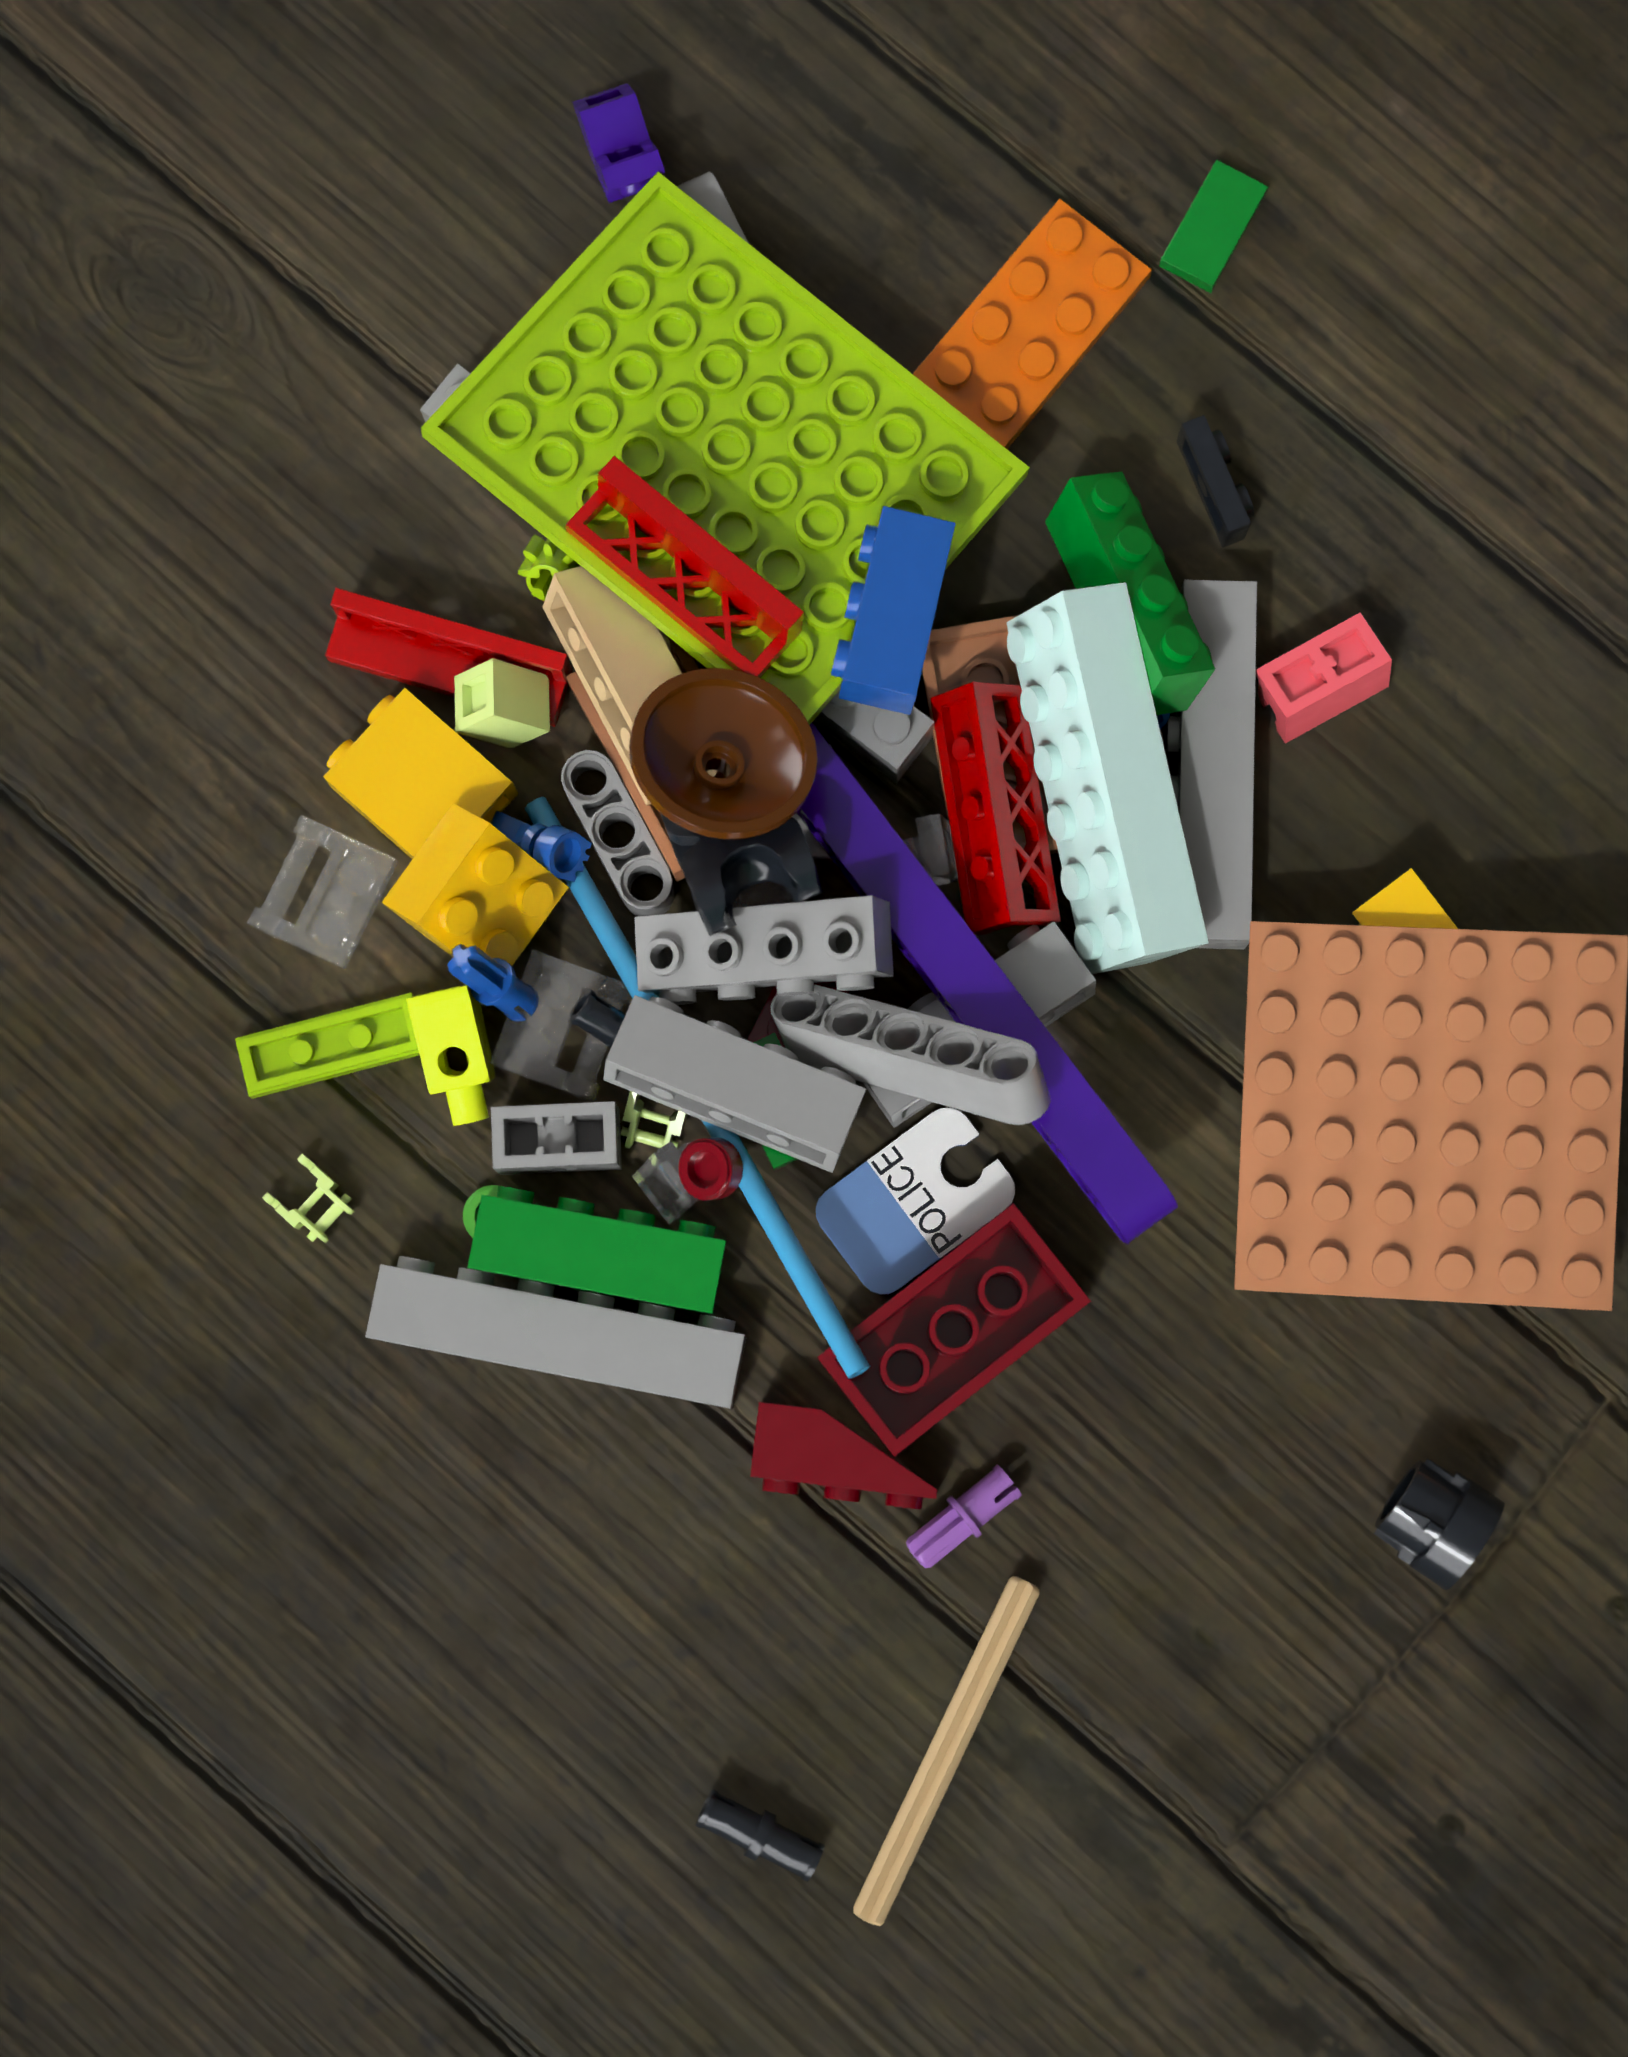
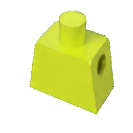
[406,985,495,1126]

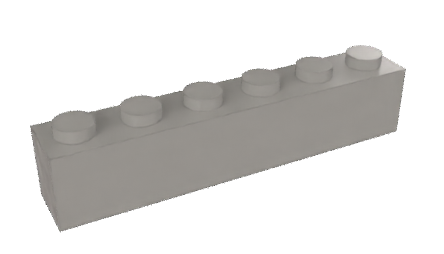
[1165,580,1257,950]
[365,1256,746,1409]

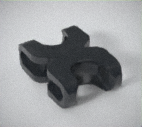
[660,813,823,936]

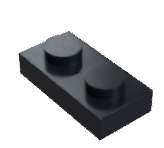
[1176,415,1254,548]

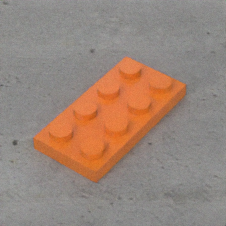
[913,198,1152,449]

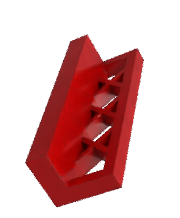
[566,456,804,678]
[325,588,573,727]
[930,682,1061,935]

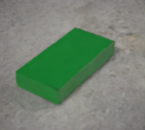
[1159,160,1268,293]

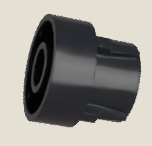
[1374,1458,1505,1590]

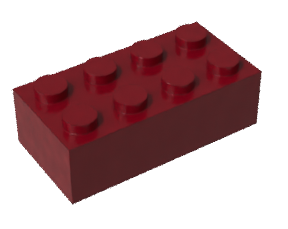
[817,1203,1091,1457]

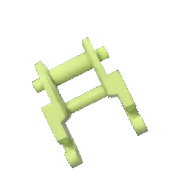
[621,1091,688,1159]
[262,1153,355,1243]

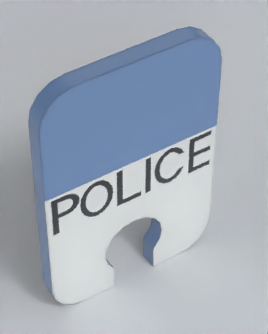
[816,1108,1015,1295]

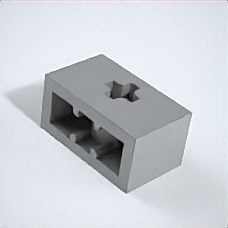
[491,1101,622,1175]

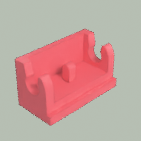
[1256,613,1392,744]

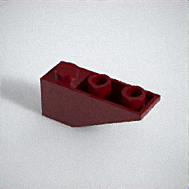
[750,1402,937,1510]

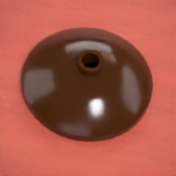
[629,668,817,839]

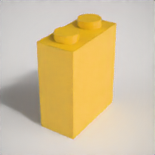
[323,688,518,859]

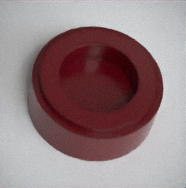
[679,1137,743,1200]

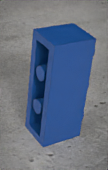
[831,506,956,715]

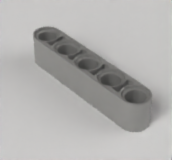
[771,984,1051,1125]

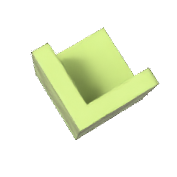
[454,658,550,748]

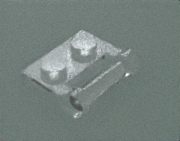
[247,816,398,970]
[490,950,632,1102]

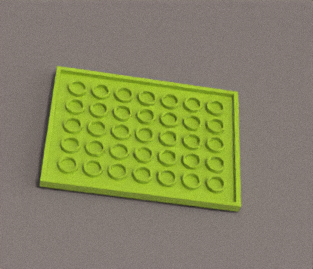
[421,172,1030,725]

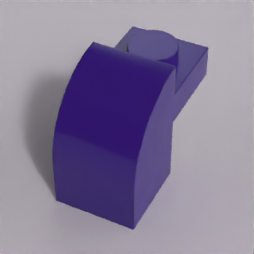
[573,83,665,203]

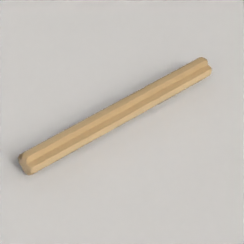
[853,1576,1039,1926]

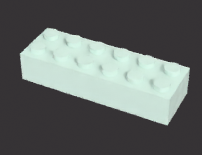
[1006,582,1209,974]

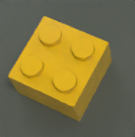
[381,803,569,966]

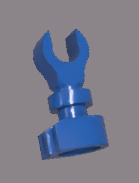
[491,810,592,882]

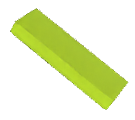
[235,993,419,1099]

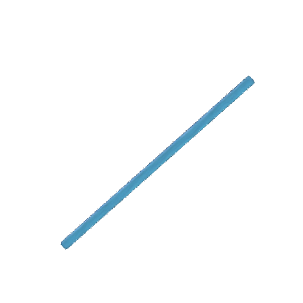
[525,797,870,1379]

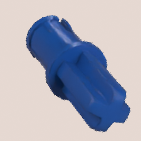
[447,944,539,1022]

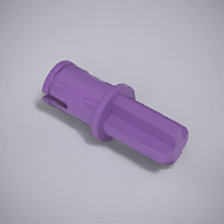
[906,1465,1022,1568]

